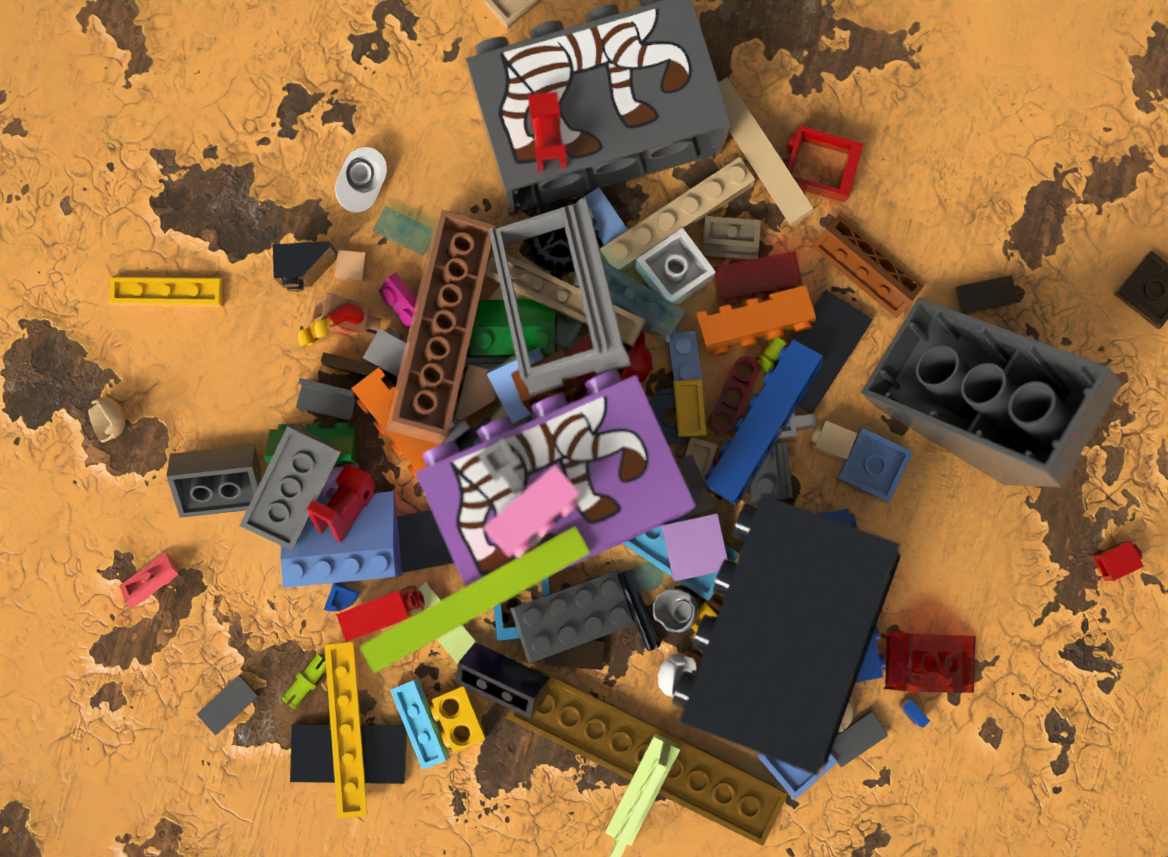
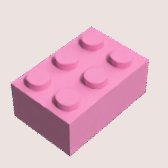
[484,465,579,558]

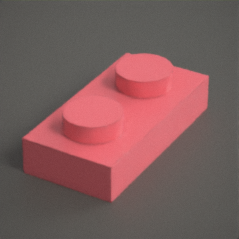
[119,552,179,608]

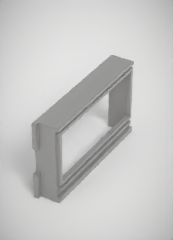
[489,198,631,396]

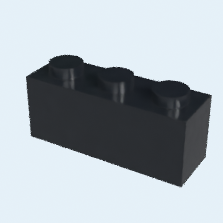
[455,642,550,718]

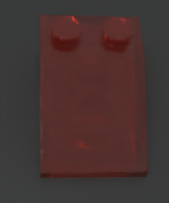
[885,632,976,693]

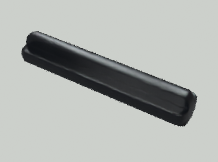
[618,570,661,651]

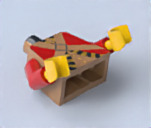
[297,293,381,348]

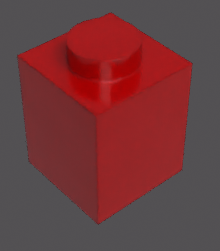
[1092,541,1144,581]

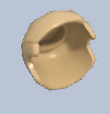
[88,397,126,442]

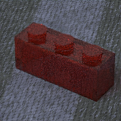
[713,251,802,306]

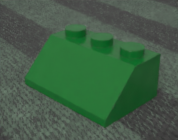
[470,299,558,356]
[265,423,359,464]

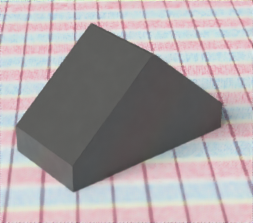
[861,298,1123,487]

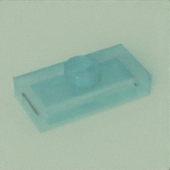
[373,206,433,257]

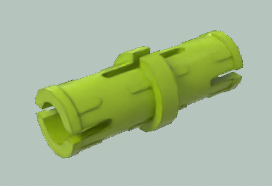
[281,653,326,709]

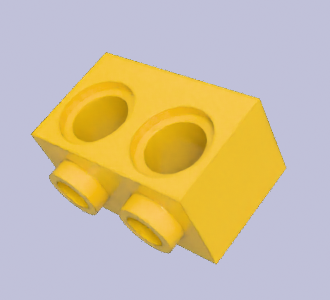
[430,686,487,753]

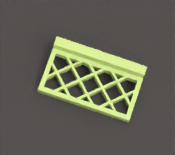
[606,733,681,857]

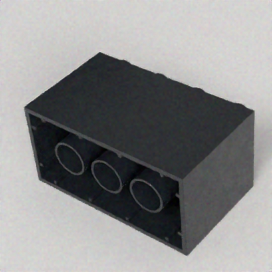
[672,495,903,776]

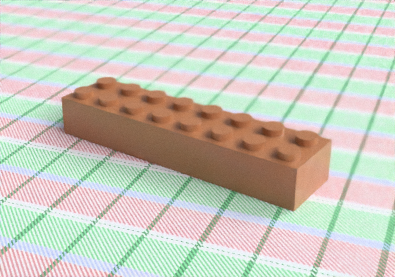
[385,210,496,444]

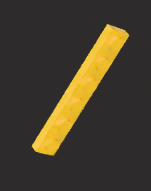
[325,642,368,819]

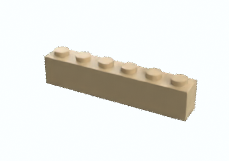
[600,157,755,277]

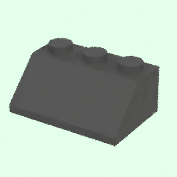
[166,444,261,518]

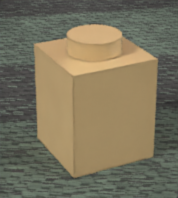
[810,421,858,461]

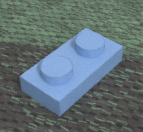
[667,331,703,387]

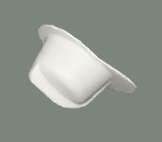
[335,147,387,213]

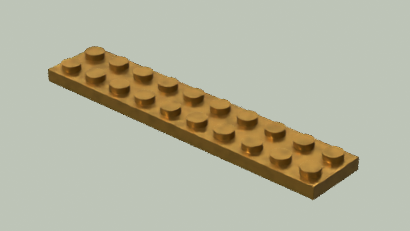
[506,666,788,846]

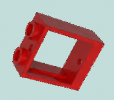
[783,125,864,203]
[336,586,425,642]

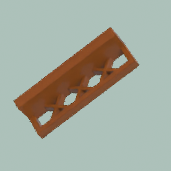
[811,215,924,318]

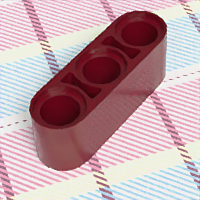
[708,356,759,435]

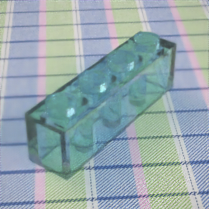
[574,260,686,343]

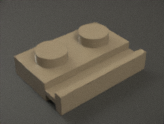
[702,216,761,262]

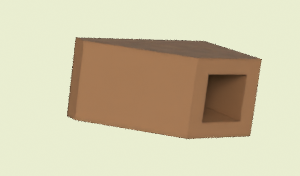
[451,364,496,424]

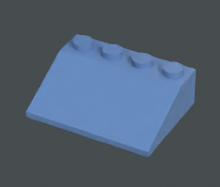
[281,491,402,588]

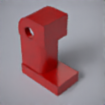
[528,92,567,172]
[306,464,375,543]

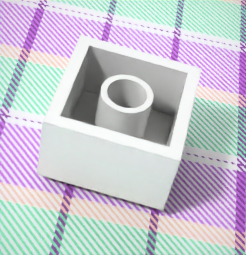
[635,227,716,312]

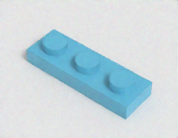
[390,678,451,770]

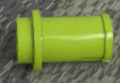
[756,338,787,373]

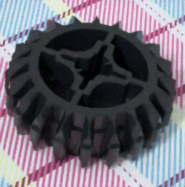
[524,199,599,275]

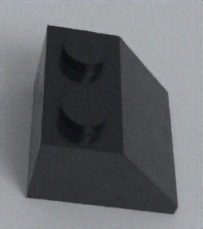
[272,241,337,292]

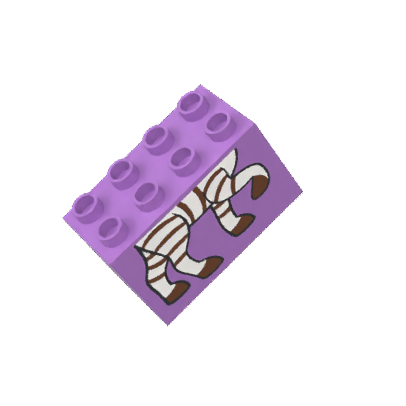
[415,369,696,587]

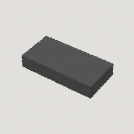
[196,675,259,735]
[831,711,888,768]

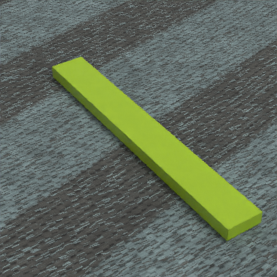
[359,527,590,674]

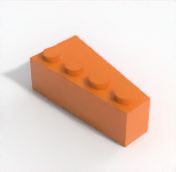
[696,285,816,356]
[351,367,440,480]

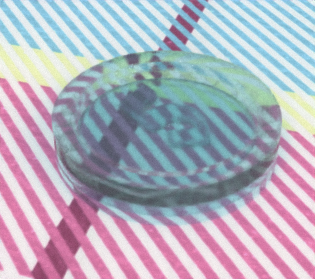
[634,563,663,591]

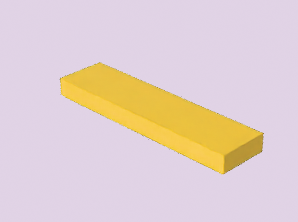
[109,276,223,307]

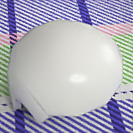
[658,654,697,697]

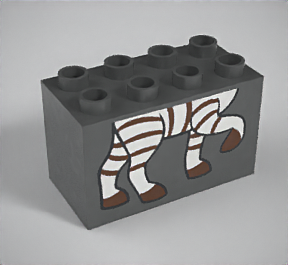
[466,0,731,216]

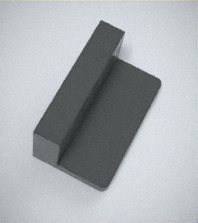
[296,378,358,422]

